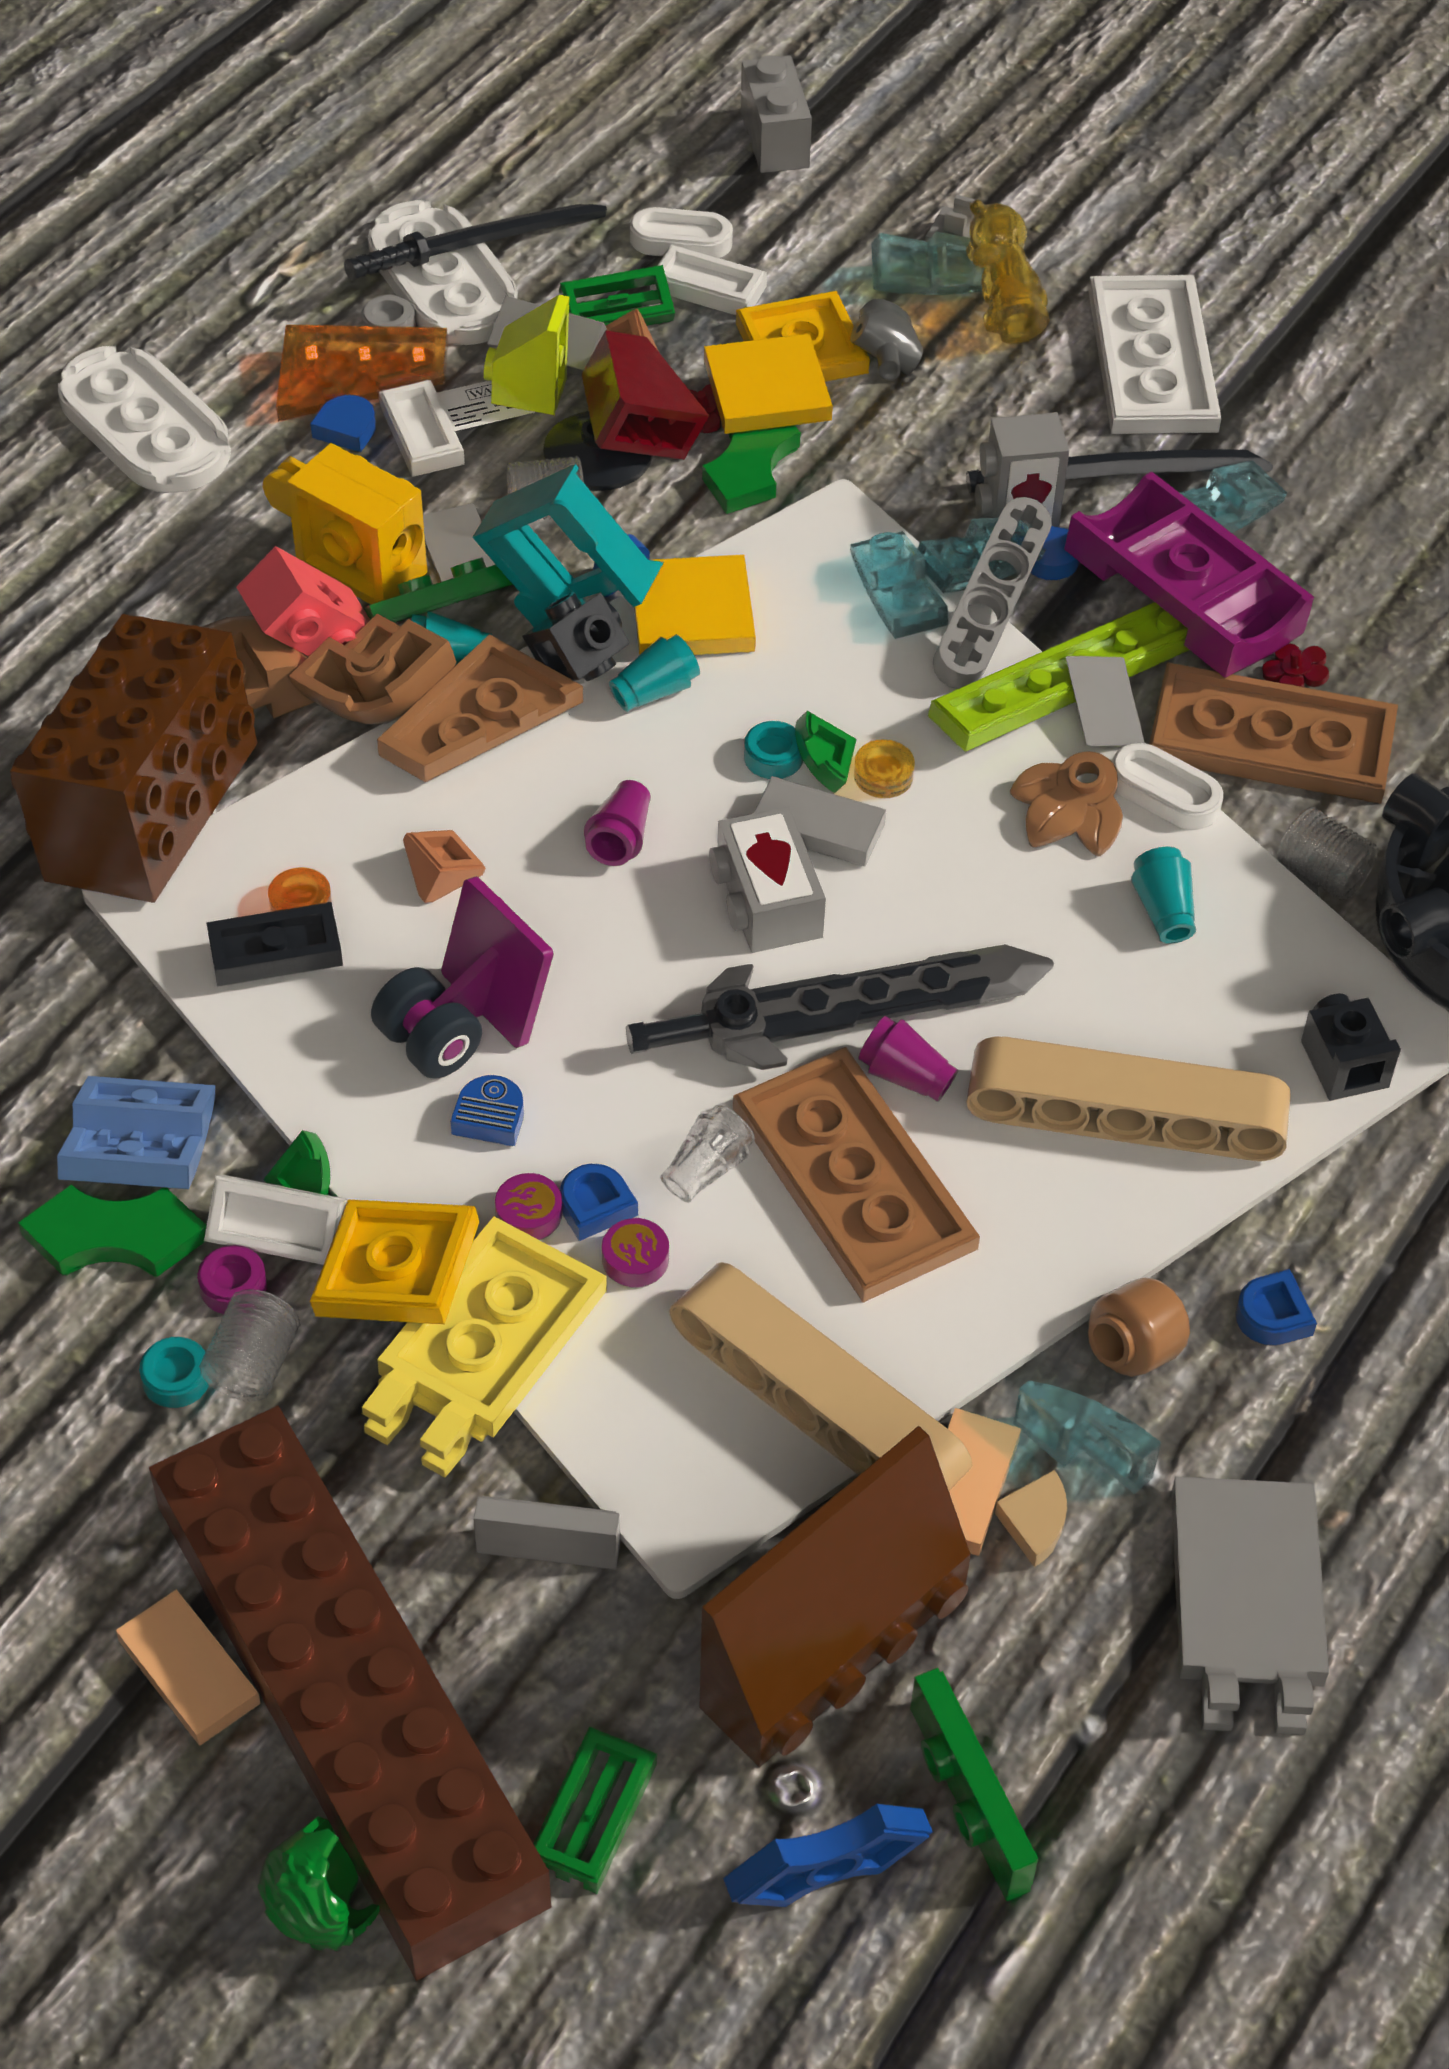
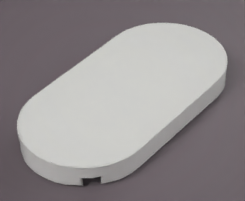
[368,200,518,345]
[58,346,231,493]

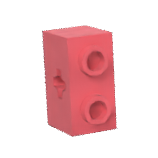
[236,546,370,656]

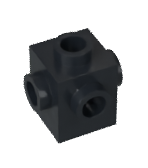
[522,592,630,681]

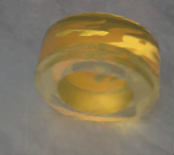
[854,739,915,798]

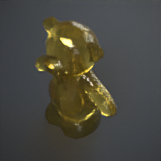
[966,199,1050,345]

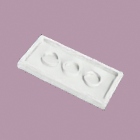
[1088,275,1221,434]

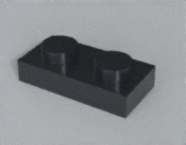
[206,902,343,987]

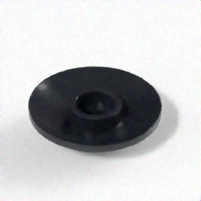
[543,411,653,491]

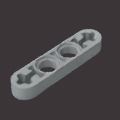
[933,497,1052,689]

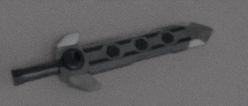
[625,944,1054,1070]

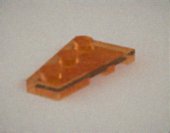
[276,325,448,422]

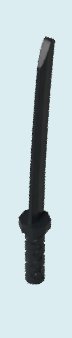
[344,204,607,280]
[966,449,1273,493]

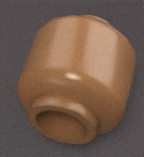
[1088,1277,1190,1377]

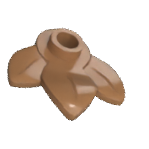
[1010,751,1123,856]

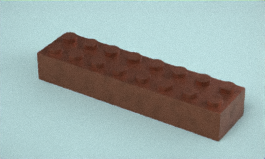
[149,1405,552,1981]

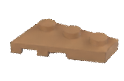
[377,634,583,782]

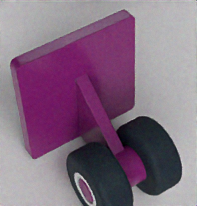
[371,876,554,1079]

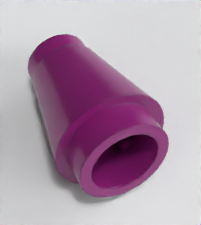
[584,780,651,866]
[858,1016,959,1102]

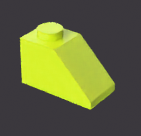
[484,295,570,415]

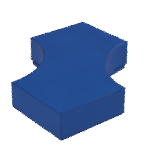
[723,1804,933,1907]

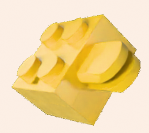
[262,443,427,604]

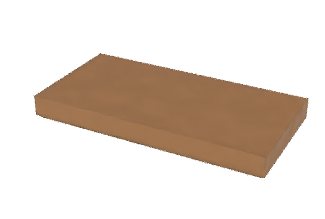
[1149,662,1398,804]
[733,1047,980,1303]

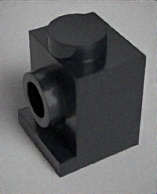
[1301,993,1401,1101]

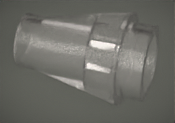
[660,1105,755,1203]

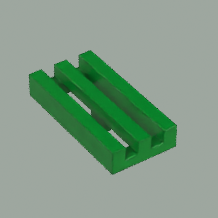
[559,265,675,326]
[533,1727,657,1894]

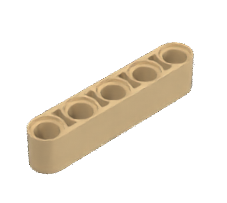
[966,1036,1291,1161]
[669,1262,972,1491]

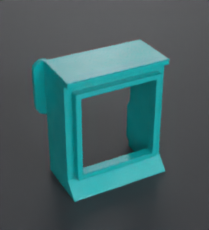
[472,464,664,627]

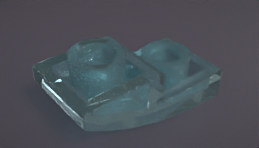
[913,517,1046,594]
[850,531,948,639]

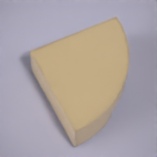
[995,1470,1067,1567]

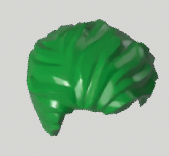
[257,1816,380,1952]

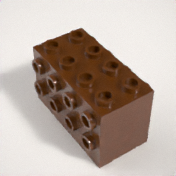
[10,614,258,903]

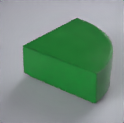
[795,711,857,793]
[263,1130,330,1195]

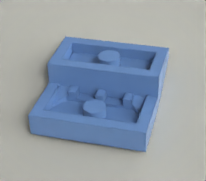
[57,1076,215,1189]

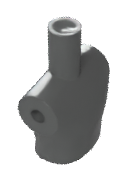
[850,299,923,380]

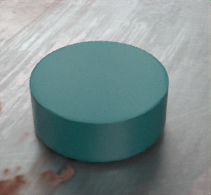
[744,721,803,779]
[139,1337,211,1408]

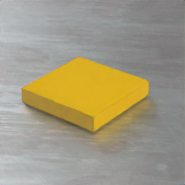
[736,291,870,382]
[704,333,833,434]
[634,555,756,655]
[310,1199,480,1325]

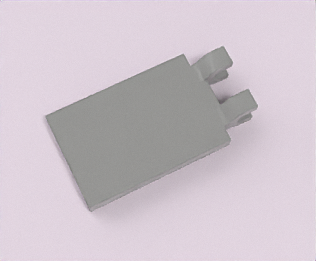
[1171,1476,1329,1735]

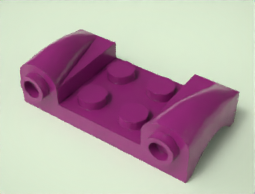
[1064,472,1314,678]

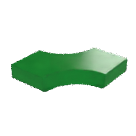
[702,425,801,514]
[18,1184,207,1277]

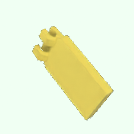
[362,1216,607,1478]

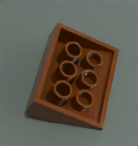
[699,1426,971,1768]

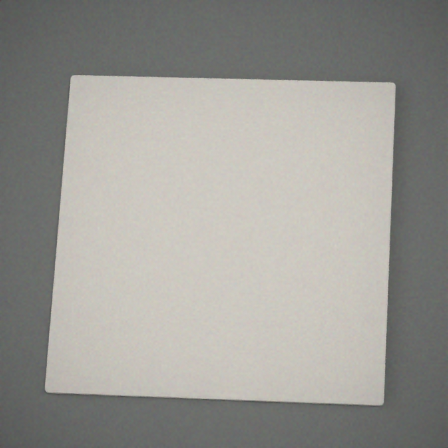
[82,479,1449,1599]

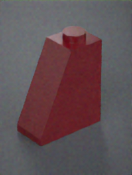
[582,330,709,460]

